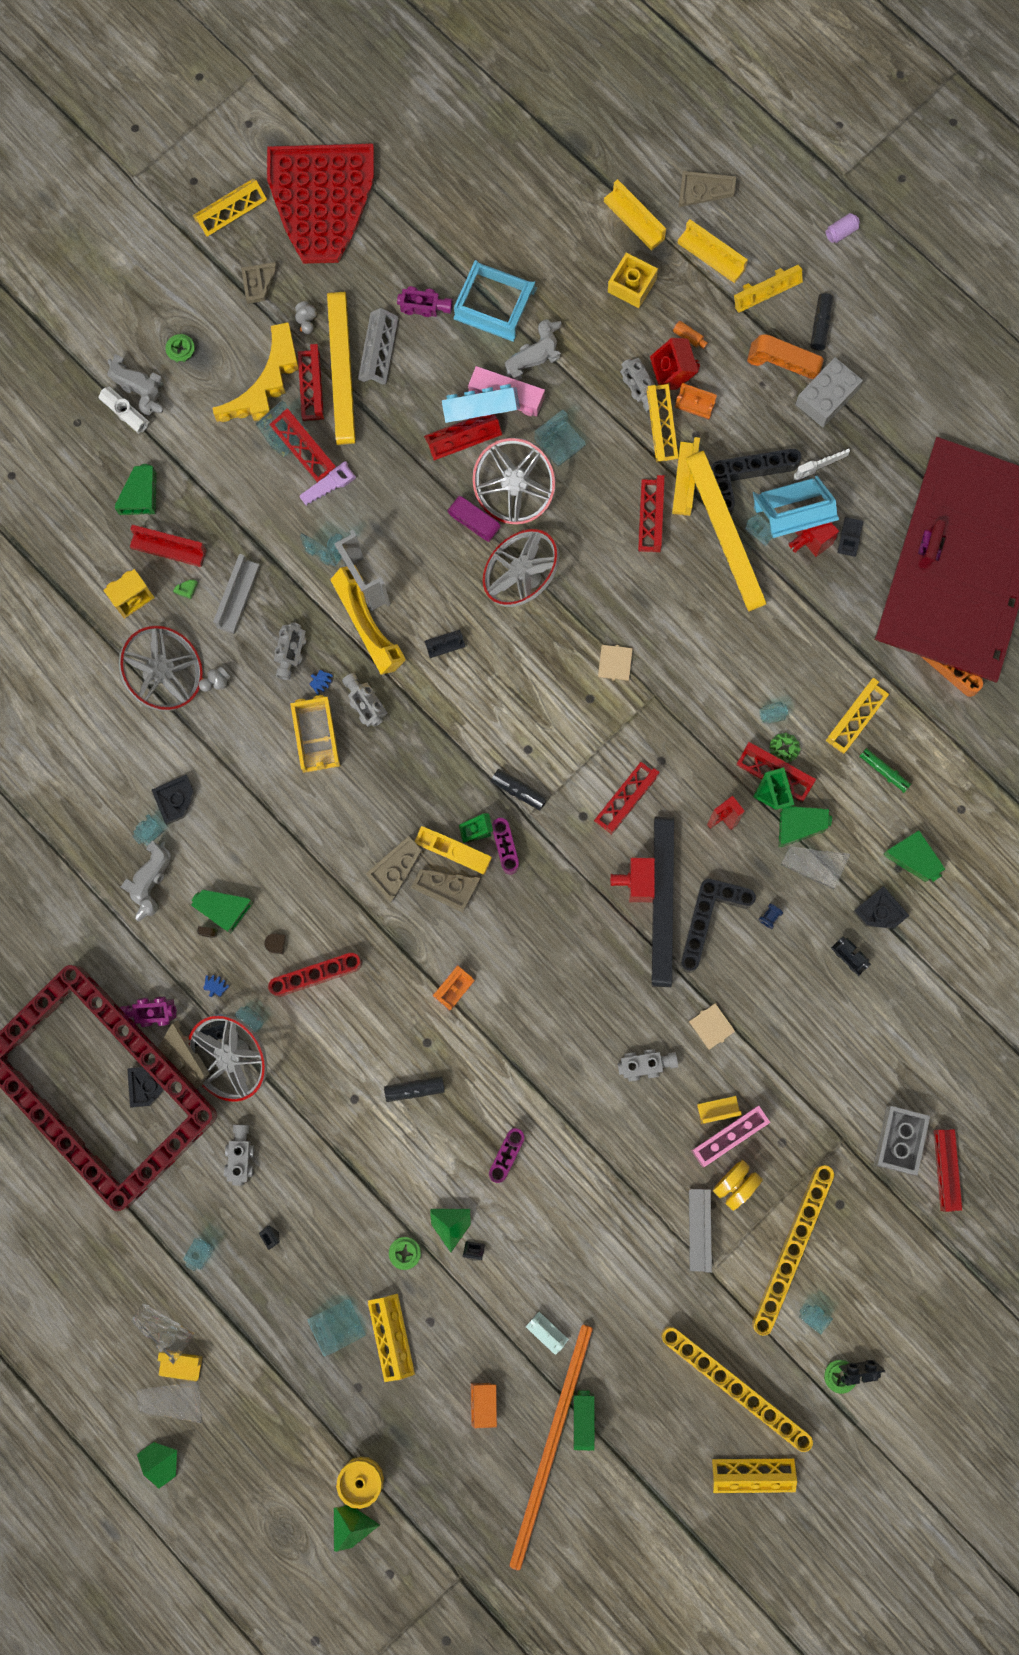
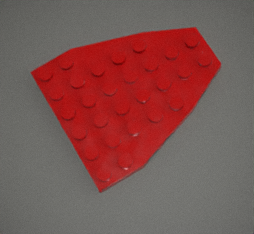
[267,144,374,264]

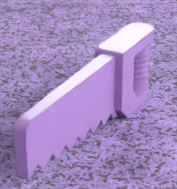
[300,461,356,506]

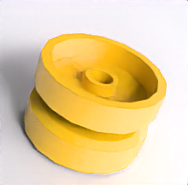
[712,1159,763,1211]
[336,1457,384,1509]

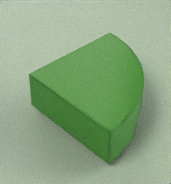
[173,580,198,599]

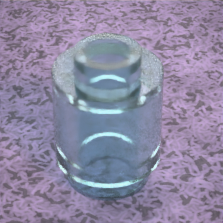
[759,702,788,724]
[235,1006,265,1033]

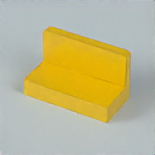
[697,1096,742,1124]
[158,1351,203,1381]

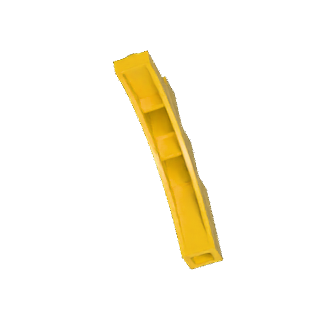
[213,322,299,422]

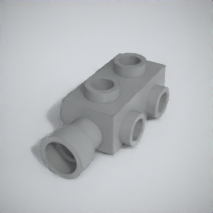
[620,358,659,413]
[274,623,307,680]
[342,673,387,727]
[618,1049,678,1082]
[224,1125,255,1186]

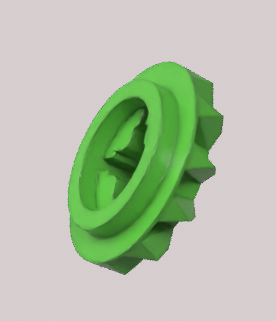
[165,334,195,363]
[769,732,800,763]
[389,1237,421,1270]
[824,1360,856,1394]

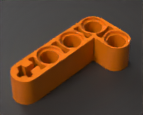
[747,334,824,379]
[921,656,983,697]

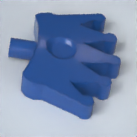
[309,670,333,695]
[203,975,229,997]

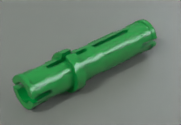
[859,748,912,793]

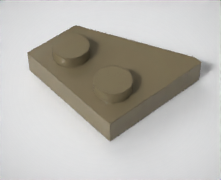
[241,262,277,304]

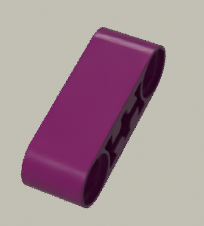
[447,496,501,542]
[492,818,519,875]
[489,1128,525,1183]

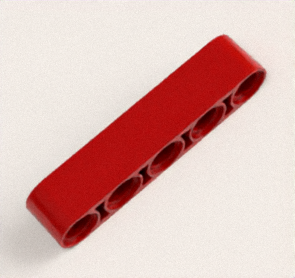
[268,953,362,997]

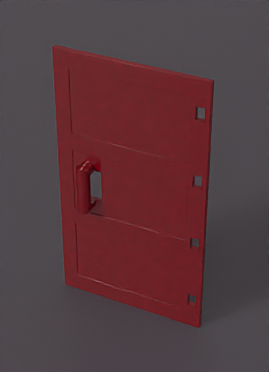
[874,436,1019,683]

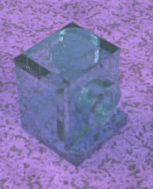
[745,514,772,546]
[132,814,164,846]
[183,1238,215,1271]
[799,1302,833,1335]

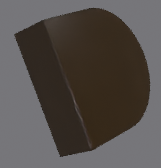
[197,926,218,938]
[264,933,286,955]

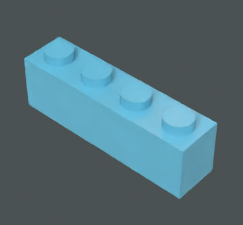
[442,384,520,423]

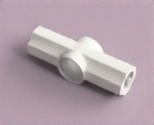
[98,386,149,434]

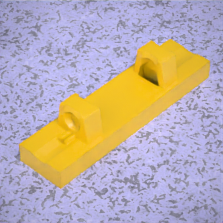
[734,265,803,313]

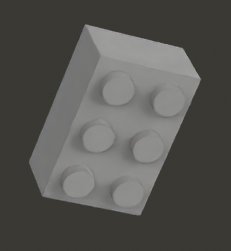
[795,357,863,427]
[874,1106,930,1175]

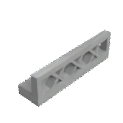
[358,308,398,385]
[213,554,260,634]
[689,1189,712,1272]

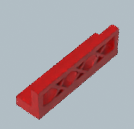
[297,344,324,421]
[269,408,336,483]
[424,414,502,460]
[638,475,665,552]
[130,524,207,567]
[736,742,816,803]
[594,762,660,835]
[707,796,745,830]
[933,1129,962,1212]

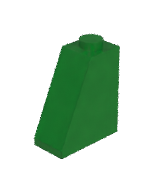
[115,464,157,515]
[778,806,832,847]
[884,831,945,882]
[191,890,254,934]
[573,1390,595,1451]

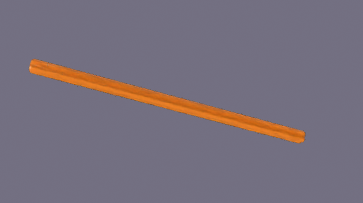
[510,1325,593,1570]

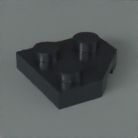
[151,775,195,825]
[853,886,909,929]
[127,1067,164,1108]

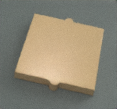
[598,645,632,681]
[689,1004,735,1050]

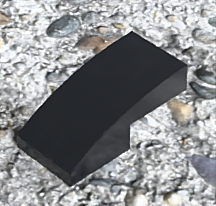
[837,517,863,557]

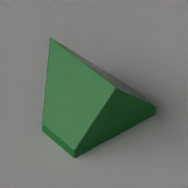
[753,768,794,810]
[430,1209,471,1253]
[137,1442,177,1489]
[334,1505,380,1552]

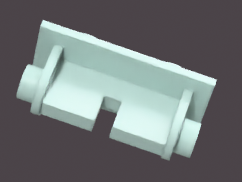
[526,1312,569,1355]

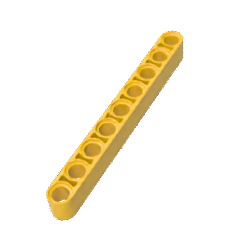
[327,291,356,445]
[686,451,766,612]
[752,1165,834,1336]
[661,1326,813,1452]

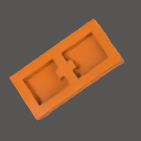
[675,383,717,419]
[433,965,475,1011]
[471,1383,497,1428]

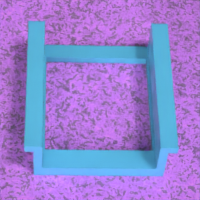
[453,260,537,342]
[753,476,839,538]

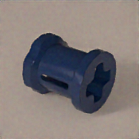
[758,903,784,929]

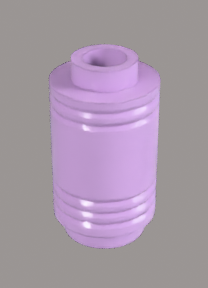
[826,213,860,243]

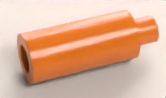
[673,321,708,349]

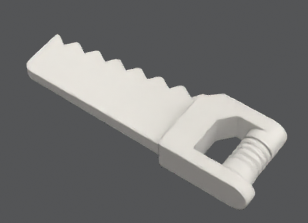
[794,449,850,481]

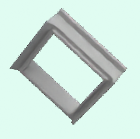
[335,530,391,611]

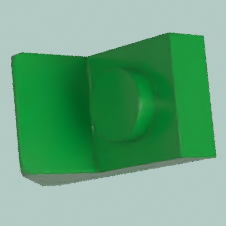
[459,813,493,843]

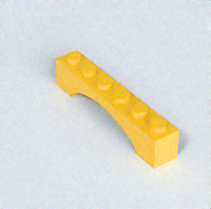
[330,565,406,675]

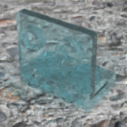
[256,400,310,458]
[534,410,586,466]
[300,533,344,567]
[307,1299,366,1357]

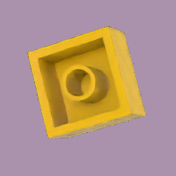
[608,253,658,308]
[103,569,155,619]

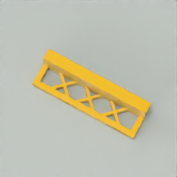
[192,179,267,236]
[604,179,666,251]
[677,219,748,283]
[646,384,678,462]
[672,437,700,516]
[826,678,889,754]
[367,1294,415,1382]
[712,1459,797,1493]

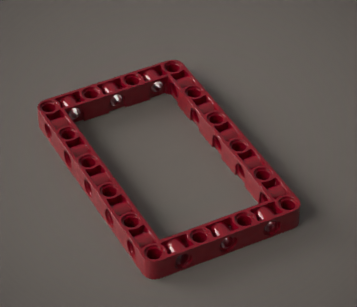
[0,965,217,1211]

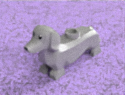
[505,319,562,381]
[107,354,164,415]
[121,841,171,922]

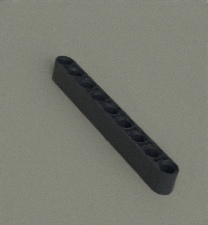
[652,816,674,987]

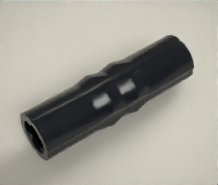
[810,293,834,351]
[491,769,548,811]
[384,1076,445,1102]

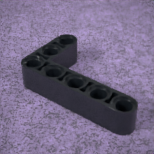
[711,449,801,516]
[680,879,756,973]

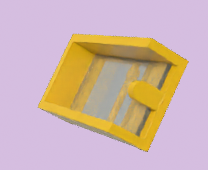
[290,695,341,773]

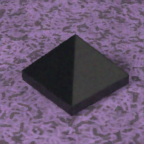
[259,1225,280,1250]
[463,1241,485,1261]

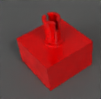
[650,338,700,390]
[788,522,839,557]
[610,858,655,903]

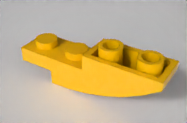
[415,826,492,875]

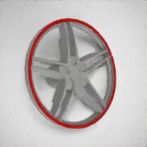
[473,438,556,524]
[483,529,559,607]
[119,626,203,711]
[188,1014,267,1102]

